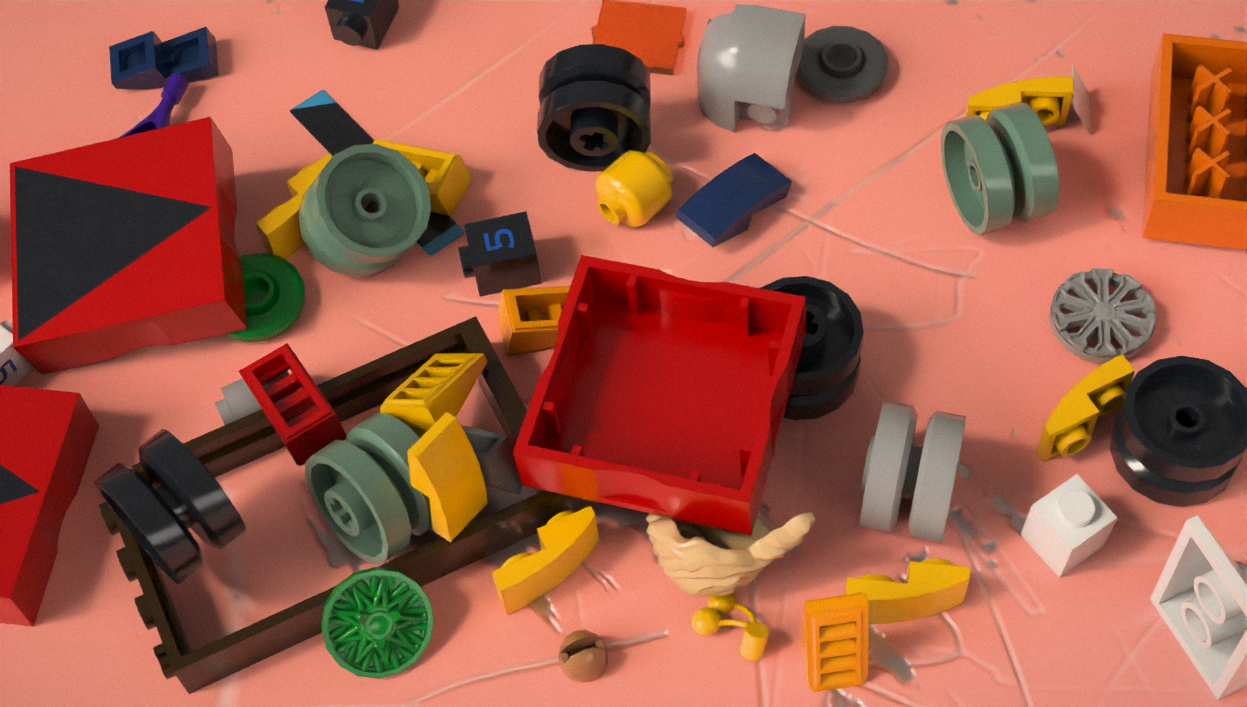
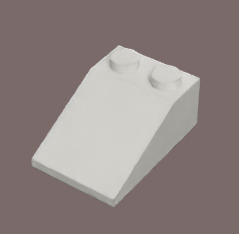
[1150,515,1247,700]

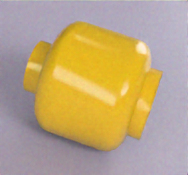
[595,150,673,228]

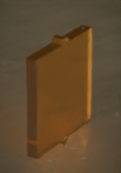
[591,0,686,75]

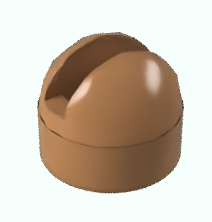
[559,629,608,683]

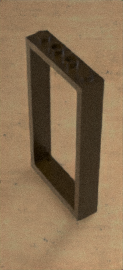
[99,316,573,694]

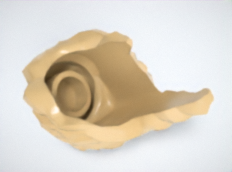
[646,511,816,596]

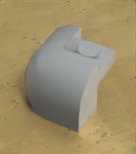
[697,4,806,133]

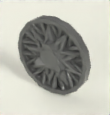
[796,26,888,103]

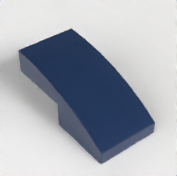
[109,27,219,90]
[676,153,792,247]

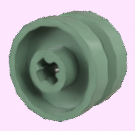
[941,102,1059,235]
[298,144,432,278]
[305,412,432,565]

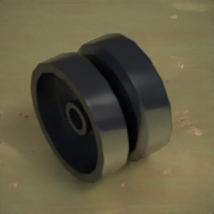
[537,44,651,172]
[761,276,864,420]
[1110,356,1247,507]
[94,429,246,585]

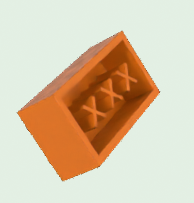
[1142,33,1247,250]

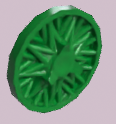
[225,253,305,343]
[321,567,434,679]

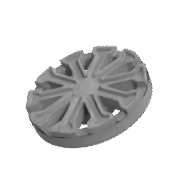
[1049,268,1157,363]

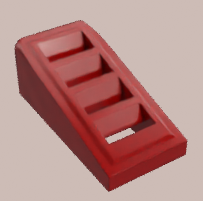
[239,343,346,466]

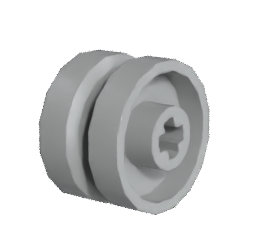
[859,400,966,543]

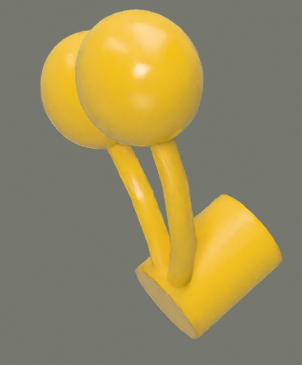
[691,593,769,661]

